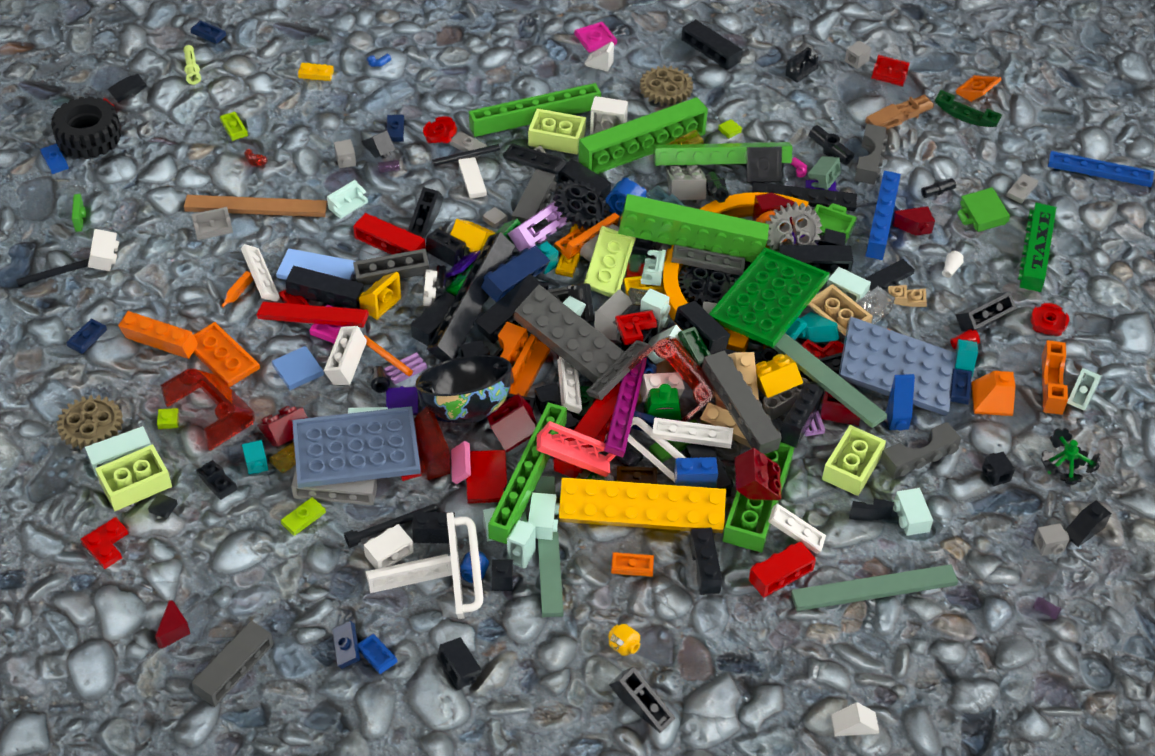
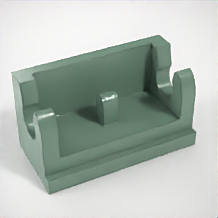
[808,156,841,190]

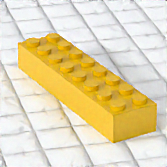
[559,478,726,533]

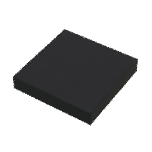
[746,146,782,182]

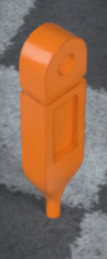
[221,271,253,307]

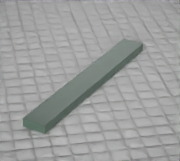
[773,333,887,428]
[535,476,563,617]
[791,564,958,611]

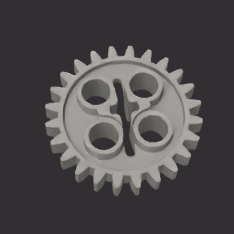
[765,202,822,252]

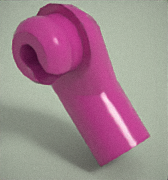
[790,157,807,178]

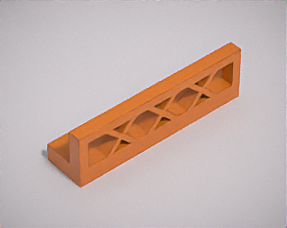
[553,213,620,259]
[509,334,551,396]

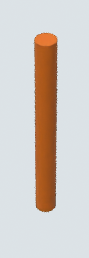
[364,335,413,376]

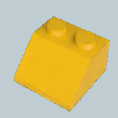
[450,219,496,253]
[359,272,401,320]

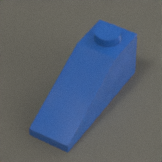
[885,374,915,431]

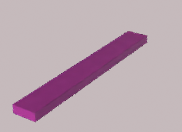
[604,352,649,457]

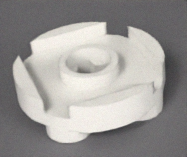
[423,269,437,307]

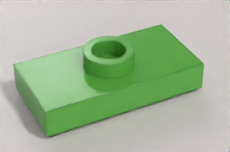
[72,194,86,232]

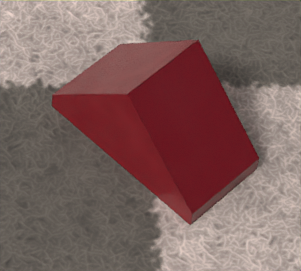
[155,600,191,649]

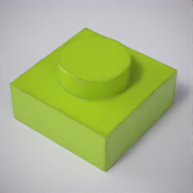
[157,408,179,429]

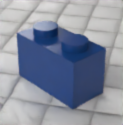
[674,457,718,488]

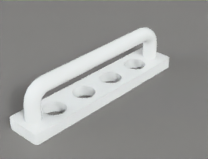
[628,417,686,482]
[447,512,483,619]

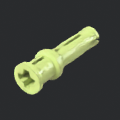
[183,45,201,85]

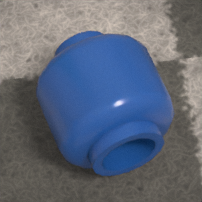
[460,551,489,583]

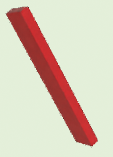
[256,301,369,328]

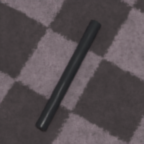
[432,144,500,166]
[16,259,89,286]

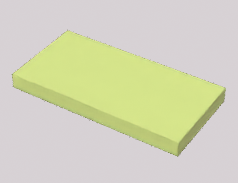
[583,226,635,297]

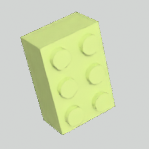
[528,109,586,155]
[822,425,886,496]
[95,444,172,511]

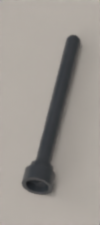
[344,504,438,548]

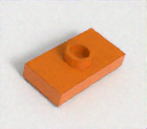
[611,552,654,577]

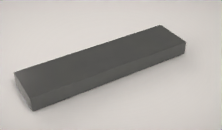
[671,245,745,275]
[586,340,652,400]

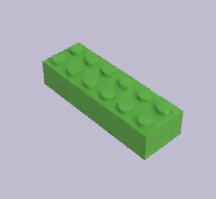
[722,442,795,553]

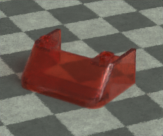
[628,336,717,422]
[161,368,255,451]

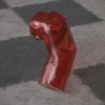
[244,149,267,166]

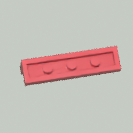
[537,421,616,477]

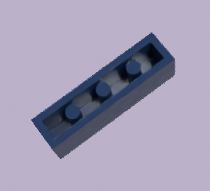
[481,245,550,303]

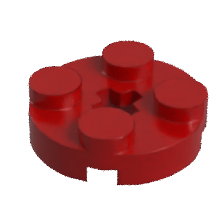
[423,116,457,144]
[1030,303,1069,337]

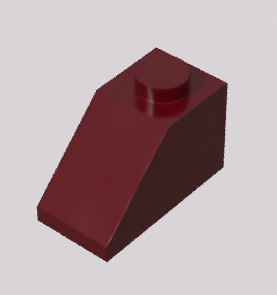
[892,206,935,236]

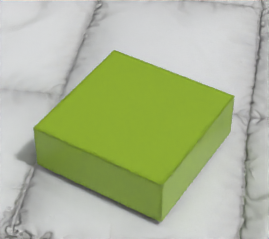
[718,119,742,139]

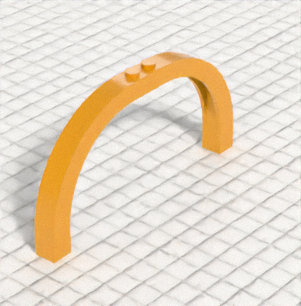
[662,192,808,352]

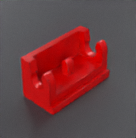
[872,55,910,86]

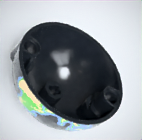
[415,355,514,423]

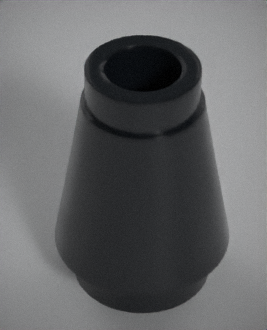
[371,366,390,393]

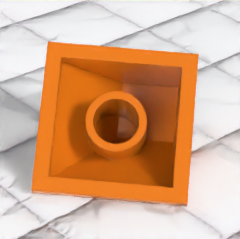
[971,371,1015,416]

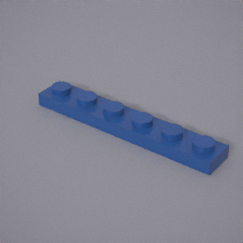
[1048,151,1154,187]

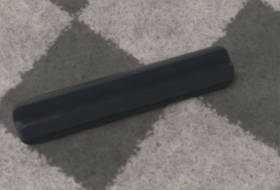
[436,265,446,295]

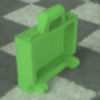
[957,187,1010,232]
[814,203,857,244]

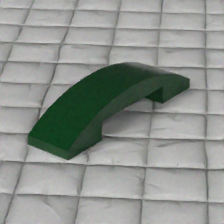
[935,90,1003,127]

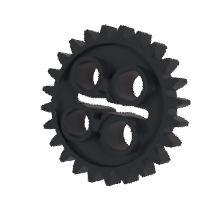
[553,179,608,231]
[678,266,735,308]

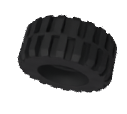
[51,96,122,159]

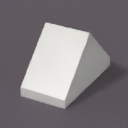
[584,42,614,71]
[831,702,879,736]

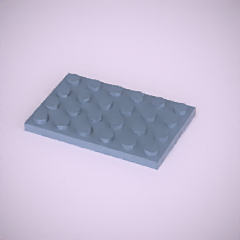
[838,317,956,416]
[292,406,421,488]

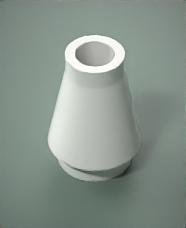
[942,251,963,278]

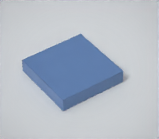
[272,346,324,390]

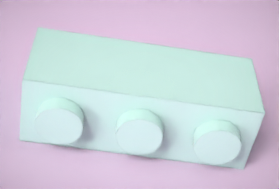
[85,426,151,476]

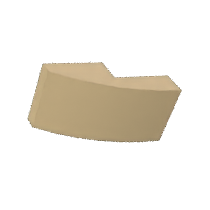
[888,285,927,307]

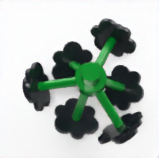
[1041,428,1101,485]

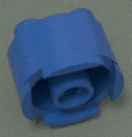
[606,178,647,219]

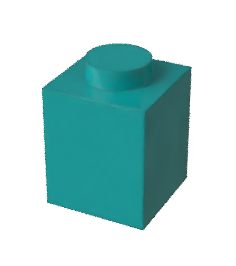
[242,440,268,475]

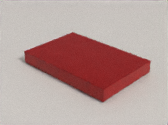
[467,450,507,504]

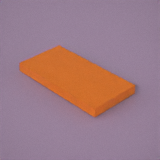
[193,322,260,388]

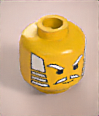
[608,624,640,656]

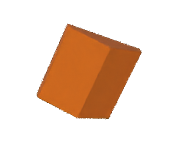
[955,75,1001,102]

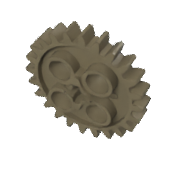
[640,65,693,106]
[56,395,123,450]

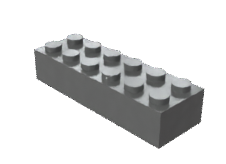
[514,285,624,383]

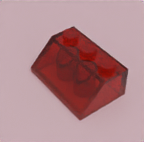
[414,407,451,480]

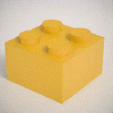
[756,354,803,398]

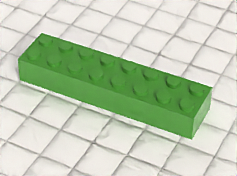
[578,97,708,174]
[618,194,769,262]

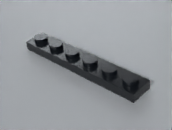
[752,182,857,211]

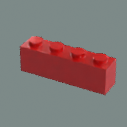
[353,213,426,255]

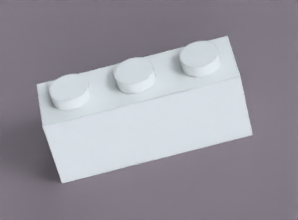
[324,326,367,385]

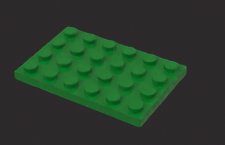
[709,247,830,348]

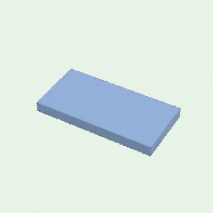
[276,248,355,280]

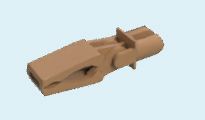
[865,94,934,129]

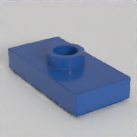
[40,144,69,174]
[358,633,398,674]

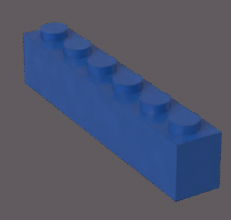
[865,171,901,260]

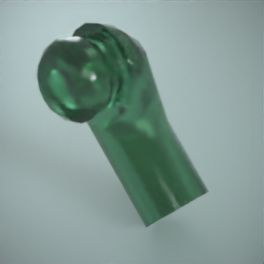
[629,254,647,272]

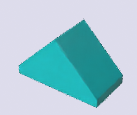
[955,339,978,377]

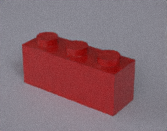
[749,541,816,598]

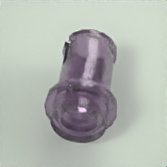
[378,159,400,173]
[1033,596,1062,620]

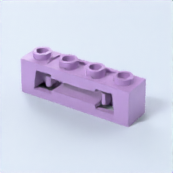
[508,201,567,252]

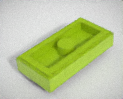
[219,111,248,141]
[281,497,326,536]

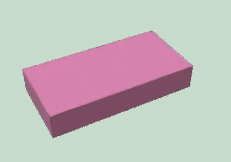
[451,441,471,484]

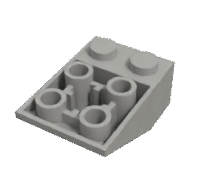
[665,165,706,201]

